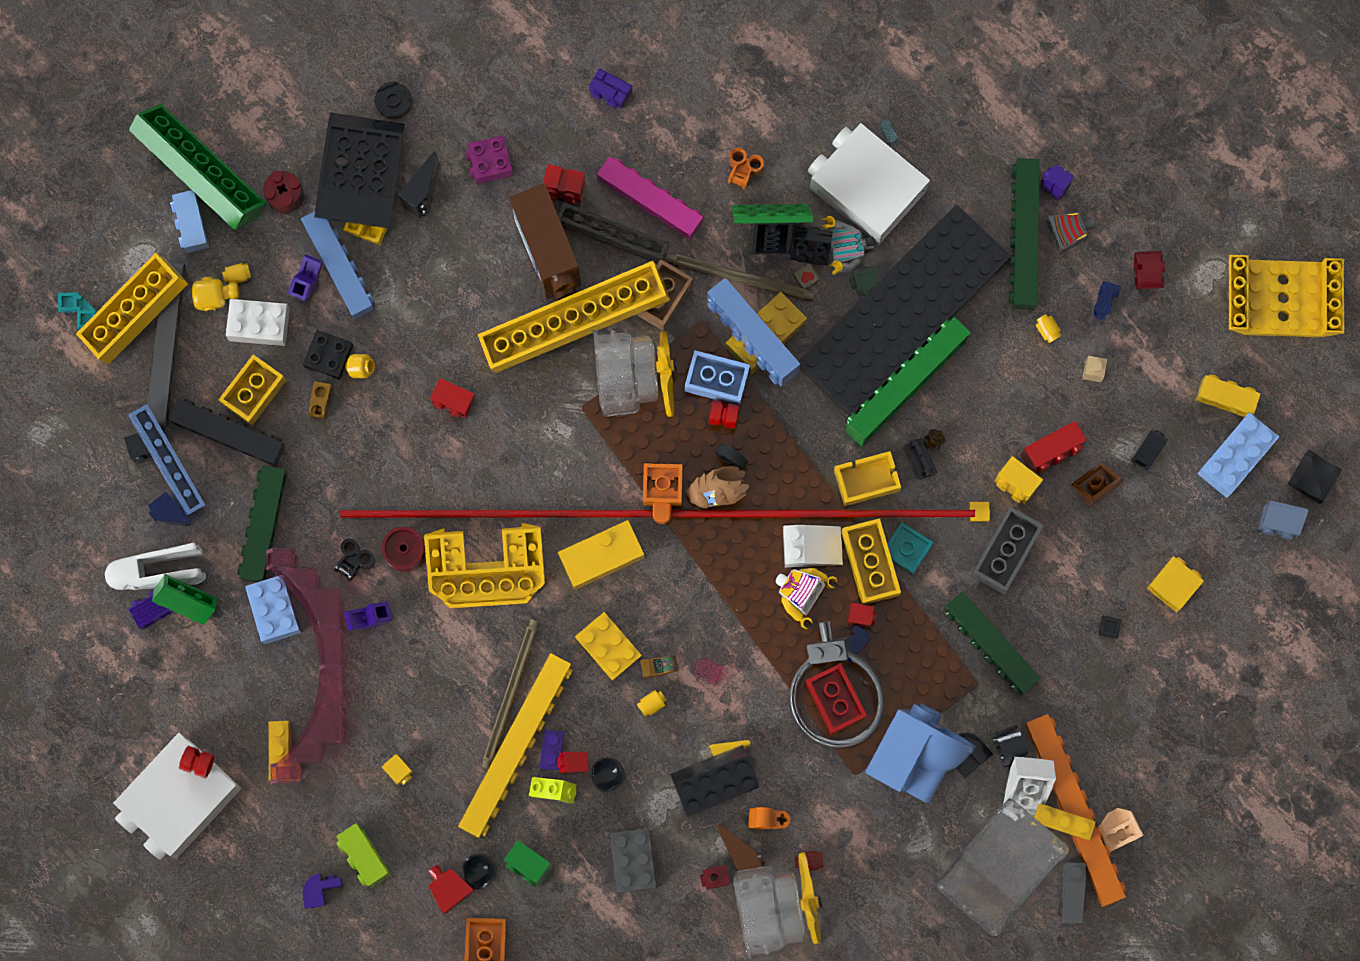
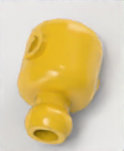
[192,277,240,312]

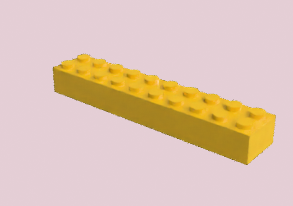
[478,261,670,373]

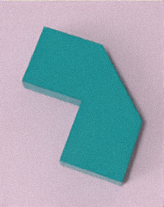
[58,292,97,330]

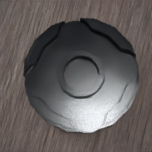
[374,81,412,119]

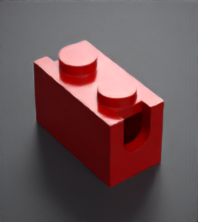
[430,378,476,418]

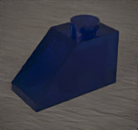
[148,491,192,527]

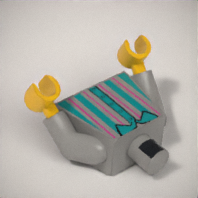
[823,216,874,275]

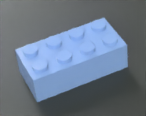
[1197,412,1279,498]

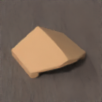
[1099,808,1144,852]

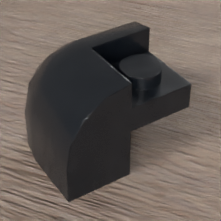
[956,732,993,779]

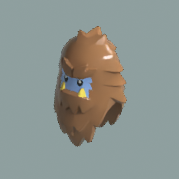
[685,466,749,509]

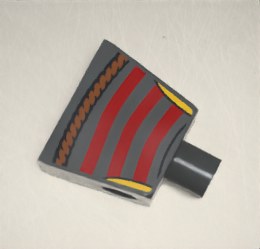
[1047,212,1095,254]

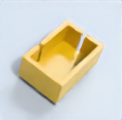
[834,451,901,507]

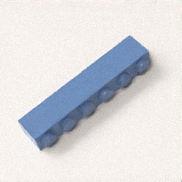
[301,211,375,320]
[128,405,205,515]

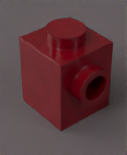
[700,865,730,890]

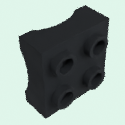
[303,329,354,380]
[1287,450,1343,504]

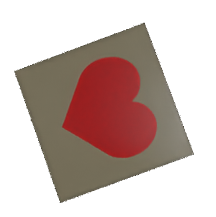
[793,264,820,289]

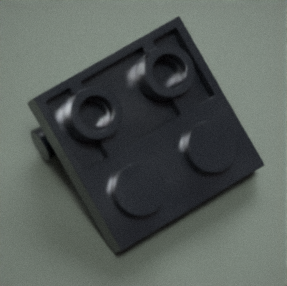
[790,226,833,266]

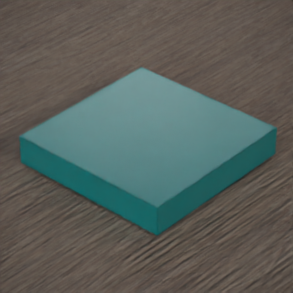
[887,522,934,575]

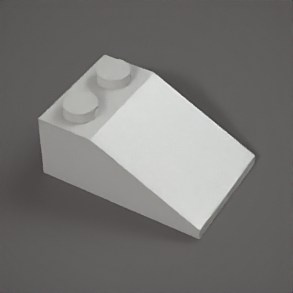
[783,525,843,568]
[1002,757,1056,815]

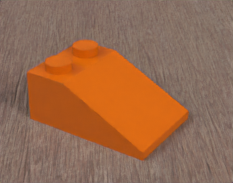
[464,918,506,961]

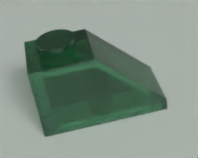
[849,266,879,296]

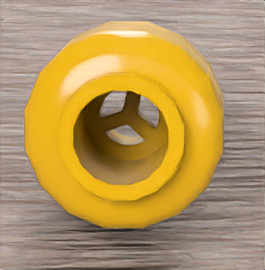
[345,354,375,379]

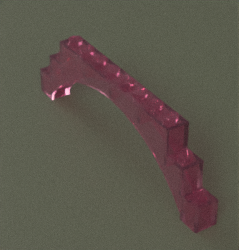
[266,547,345,784]

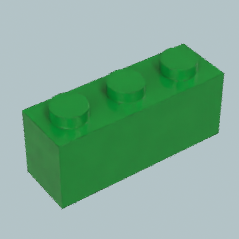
[152,574,217,625]

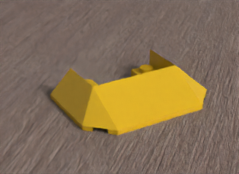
[424,523,545,608]

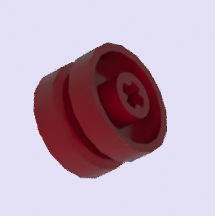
[382,527,426,572]

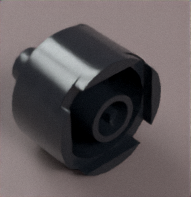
[992,724,1030,769]

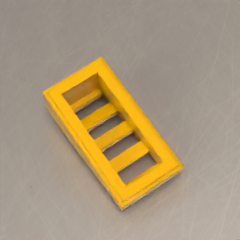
[709,740,751,757]

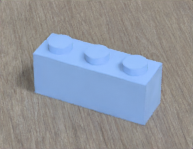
[170,190,209,253]

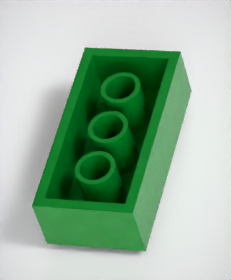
[504,840,554,888]

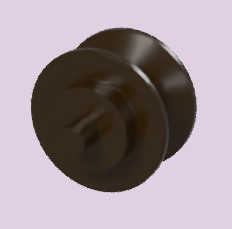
[924,429,946,450]

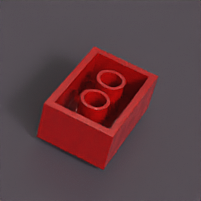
[1021,421,1087,475]
[805,663,867,735]

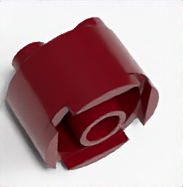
[263,171,304,213]
[1133,251,1165,289]

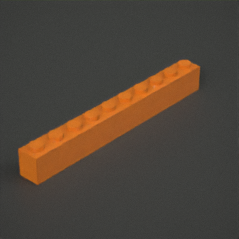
[1024,714,1127,907]

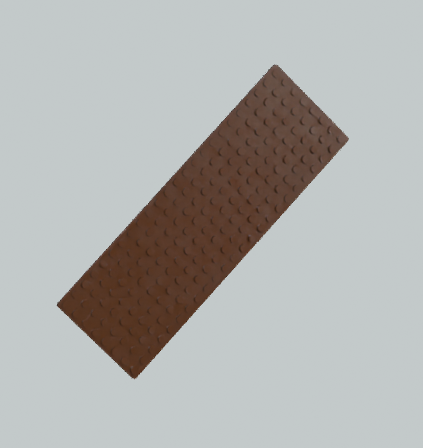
[582,321,978,775]

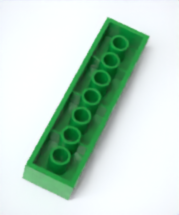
[129,104,266,230]
[845,317,971,447]

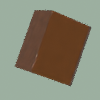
[1071,462,1123,508]

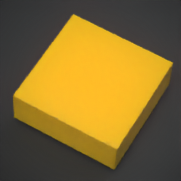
[969,502,990,522]

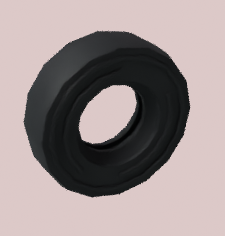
[715,443,748,470]

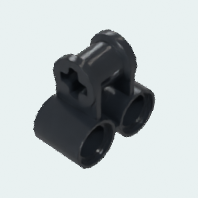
[334,538,375,582]

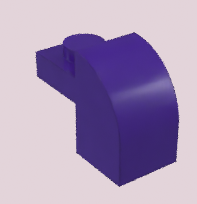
[288,254,323,301]
[344,601,392,631]
[303,873,344,909]

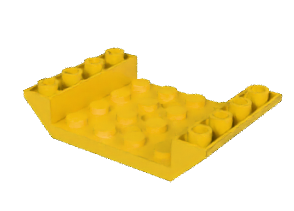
[1229,255,1344,337]

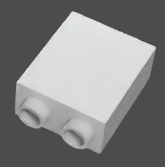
[808,123,930,246]
[113,733,242,860]

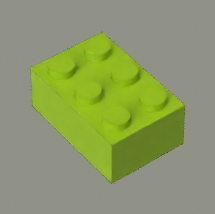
[336,823,392,888]

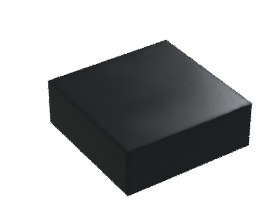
[1098,615,1121,639]

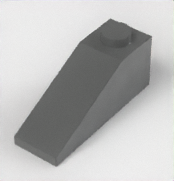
[1062,862,1086,924]

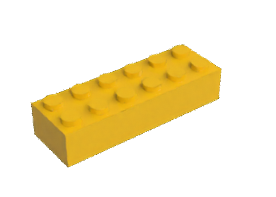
[76,253,188,365]

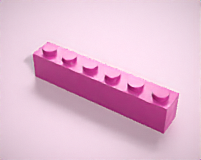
[597,156,703,240]

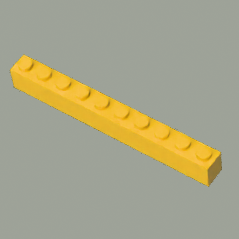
[458,653,573,838]

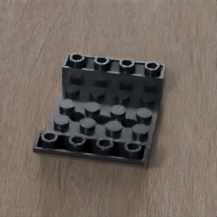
[314,112,405,229]

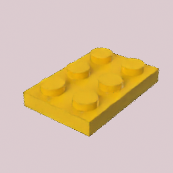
[575,612,642,681]

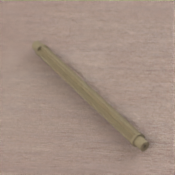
[667,254,815,300]
[481,619,539,769]

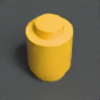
[222,263,251,284]
[1035,314,1062,344]
[637,690,667,717]

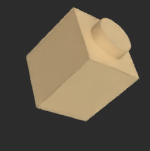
[1082,356,1107,383]

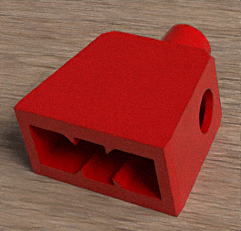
[428,864,474,914]

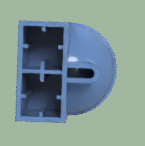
[865,703,976,804]

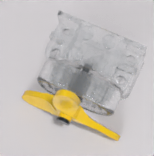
[593,330,677,417]
[733,852,823,960]

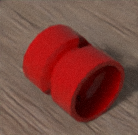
[708,400,740,429]
[179,745,215,779]

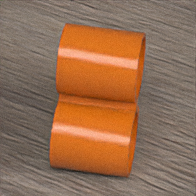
[728,148,764,190]
[748,807,790,830]

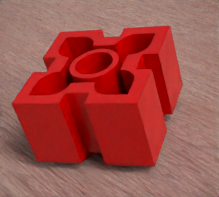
[543,164,586,205]

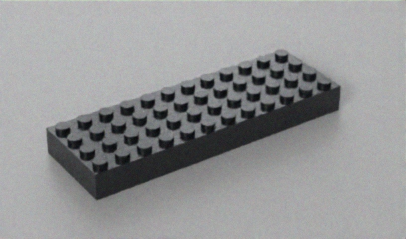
[798,204,1011,417]

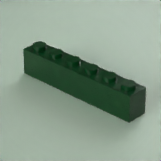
[237,465,287,583]
[944,591,1041,696]

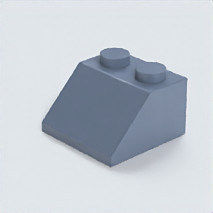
[1258,501,1309,540]

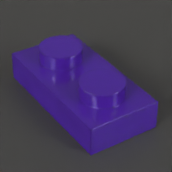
[540,729,564,771]

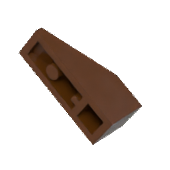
[716,824,765,880]

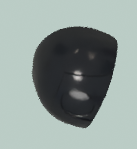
[592,757,626,792]
[463,854,497,890]

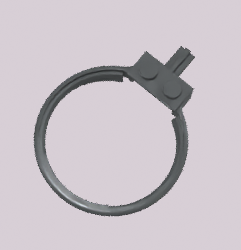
[790,621,884,748]

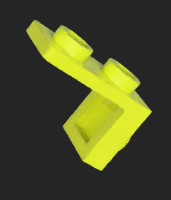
[529,777,577,804]

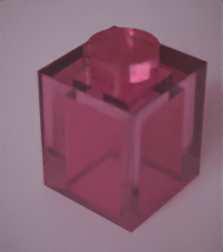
[693,657,724,686]

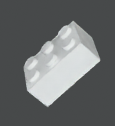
[226,299,290,346]

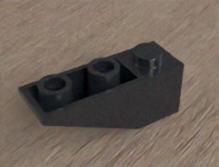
[1131,430,1168,470]

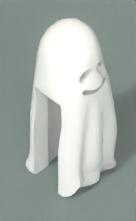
[105,543,206,590]

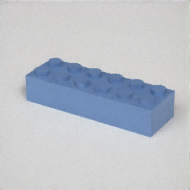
[707,278,800,387]

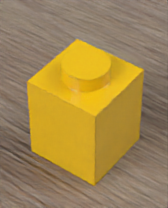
[382,754,413,785]

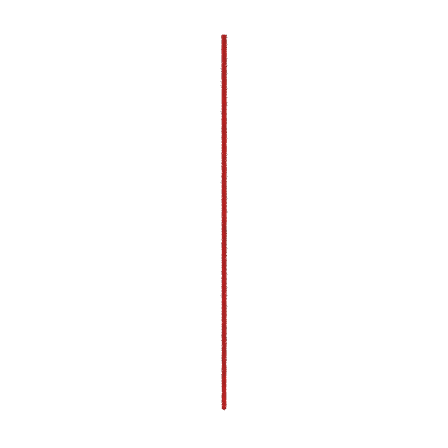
[340,510,975,518]

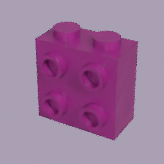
[465,135,513,184]

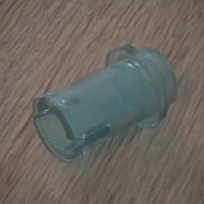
[879,119,899,144]

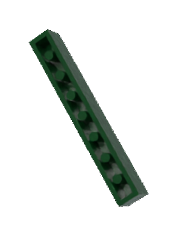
[1009,158,1040,310]

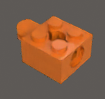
[643,463,683,524]

